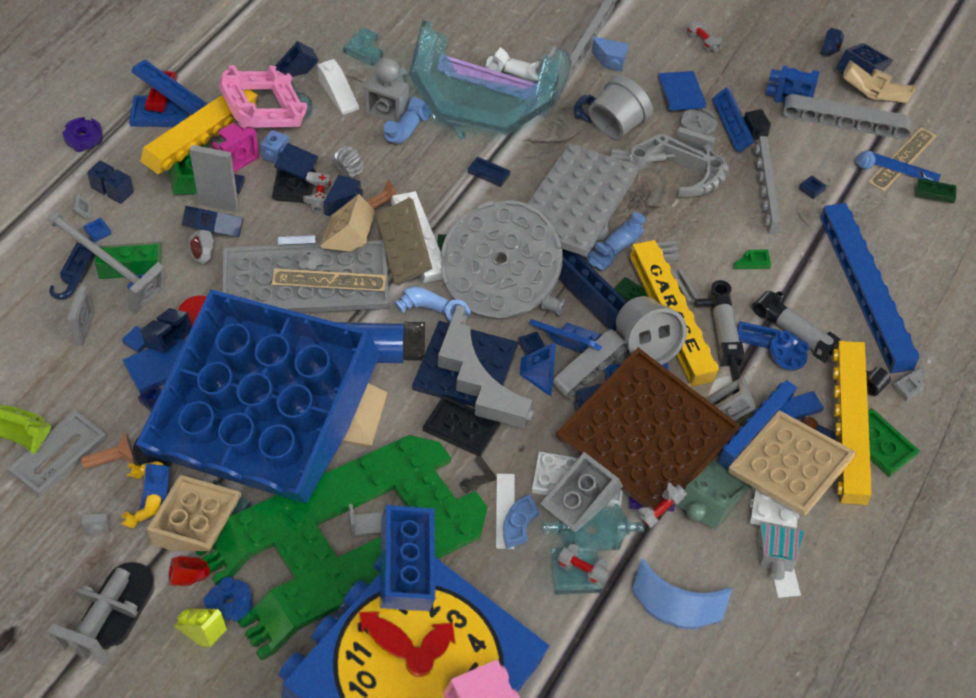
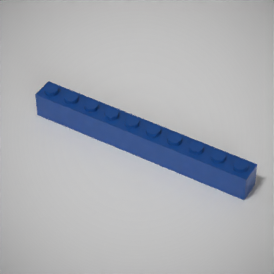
[820,203,919,374]

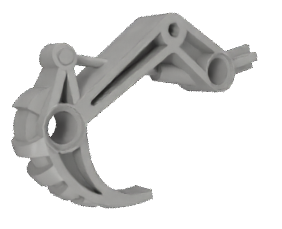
[611,134,729,197]

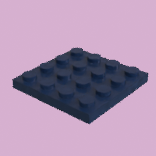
[412,321,518,407]

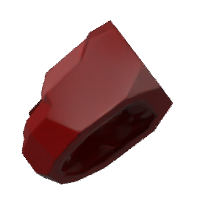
[168,556,210,586]

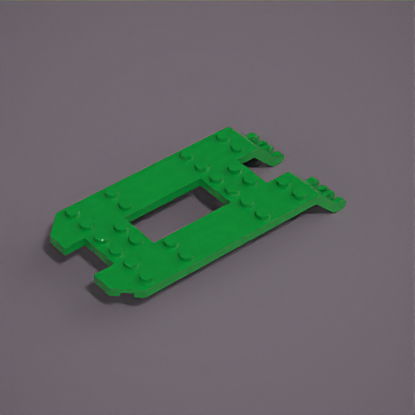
[195,435,488,660]

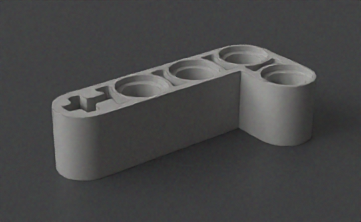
[552,329,630,399]

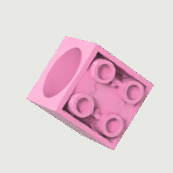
[442,659,520,698]

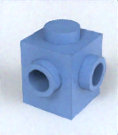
[260,130,289,163]

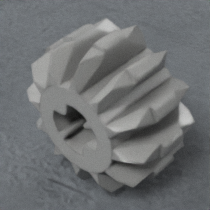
[332,145,364,178]

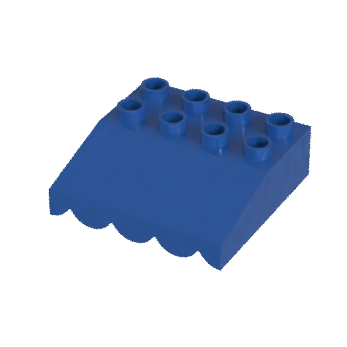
[136,289,380,504]

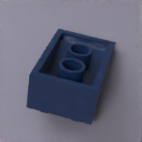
[836,42,893,75]

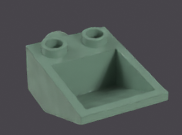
[677,461,751,530]

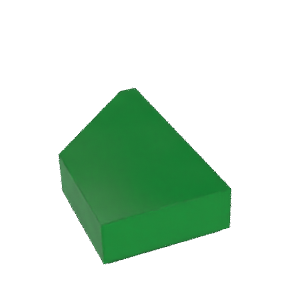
[733,249,771,270]

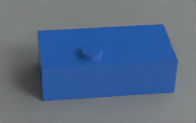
[380,505,435,611]

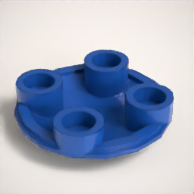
[770,331,809,371]

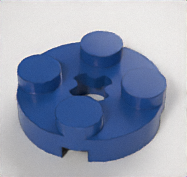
[203,577,253,624]

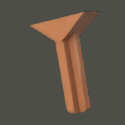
[366,179,397,209]
[81,431,135,469]

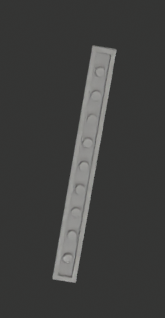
[540,0,615,118]

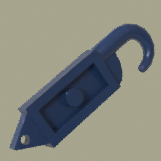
[49,236,95,300]

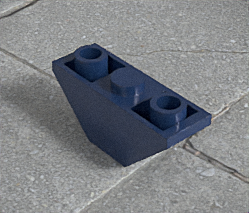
[182,205,243,237]

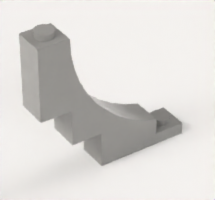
[438,305,535,429]

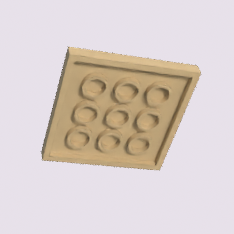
[729,410,855,517]

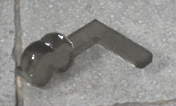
[459,456,497,493]

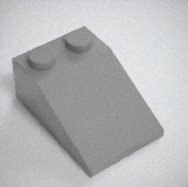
[540,452,623,532]

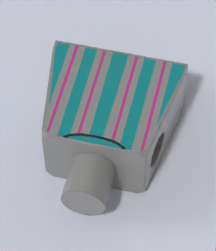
[757,523,805,580]

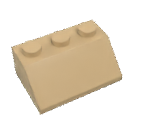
[320,194,375,252]

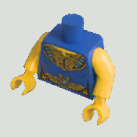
[121,461,169,529]

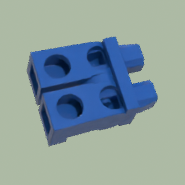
[766,65,820,103]

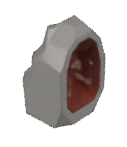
[188,230,214,265]

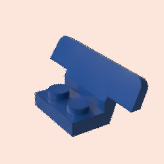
[529,319,602,353]

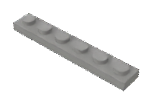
[754,136,780,234]

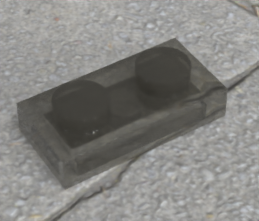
[403,321,425,361]

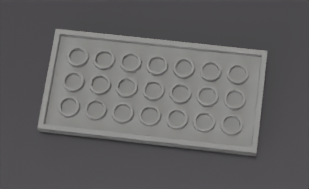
[527,144,640,257]
[223,240,390,313]

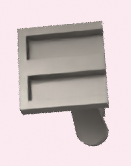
[48,568,138,665]

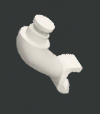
[485,47,549,83]

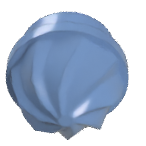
[856,150,876,169]

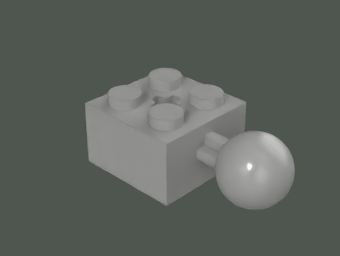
[365,58,409,122]

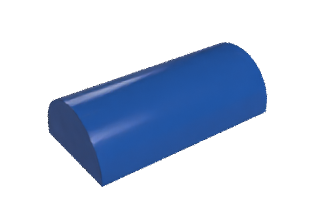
[336,322,404,363]

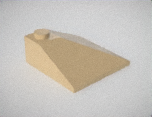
[342,383,388,448]
[147,475,242,551]

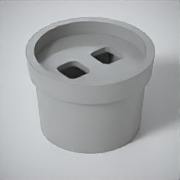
[588,75,653,140]
[616,296,687,365]

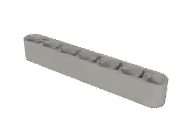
[783,94,911,139]

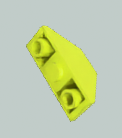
[173,608,227,647]

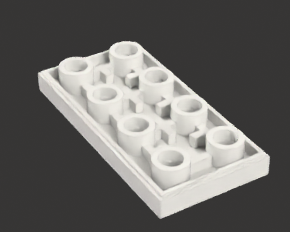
[532,451,623,508]

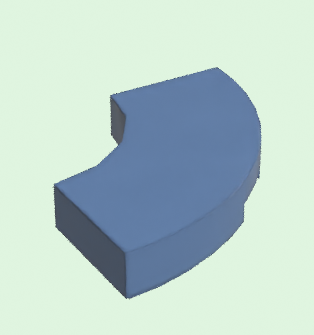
[503,494,539,549]

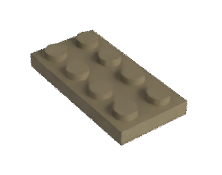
[376,197,433,286]

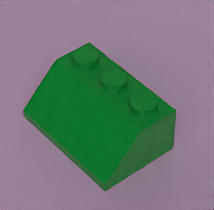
[167,144,208,194]
[95,242,162,279]

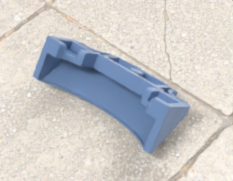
[632,559,732,629]

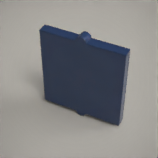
[274,143,318,181]

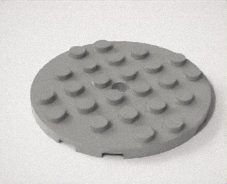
[441,200,563,319]

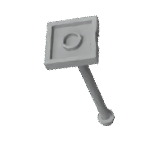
[47,211,164,314]

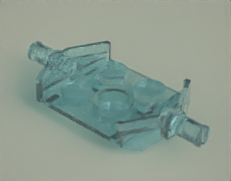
[543,504,644,550]

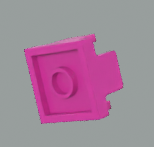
[211,123,259,172]

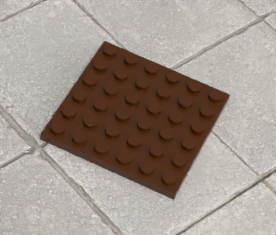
[555,347,741,520]

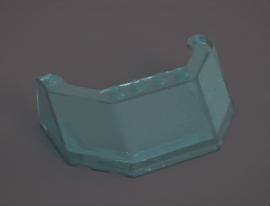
[409,20,572,135]

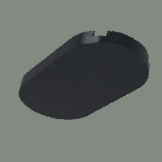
[81,562,155,650]

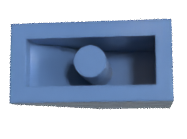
[592,36,629,72]

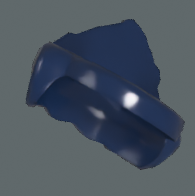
[574,94,596,122]

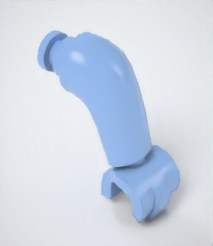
[394,286,471,323]

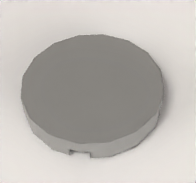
[680,108,718,136]

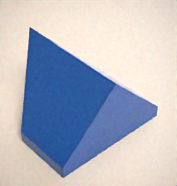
[520,343,556,396]

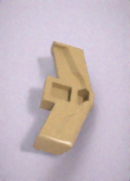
[843,60,916,103]

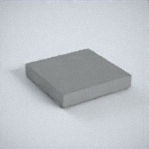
[67,286,94,346]

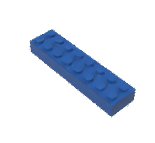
[718,379,797,470]

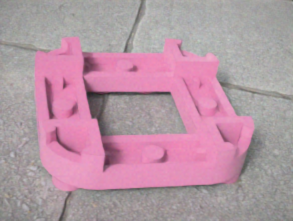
[219,65,307,128]

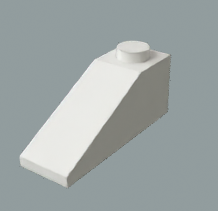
[317,59,359,115]

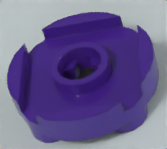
[62,117,103,152]

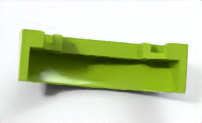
[0,404,51,454]

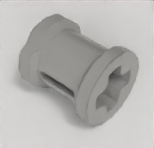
[541,293,567,317]

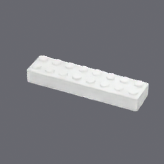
[391,191,443,283]

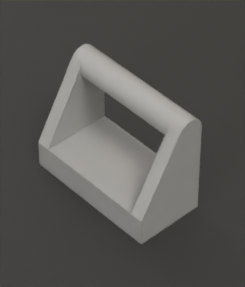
[706,377,756,421]

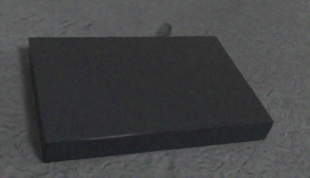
[423,395,501,458]

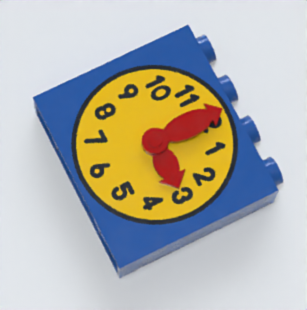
[278,556,550,698]

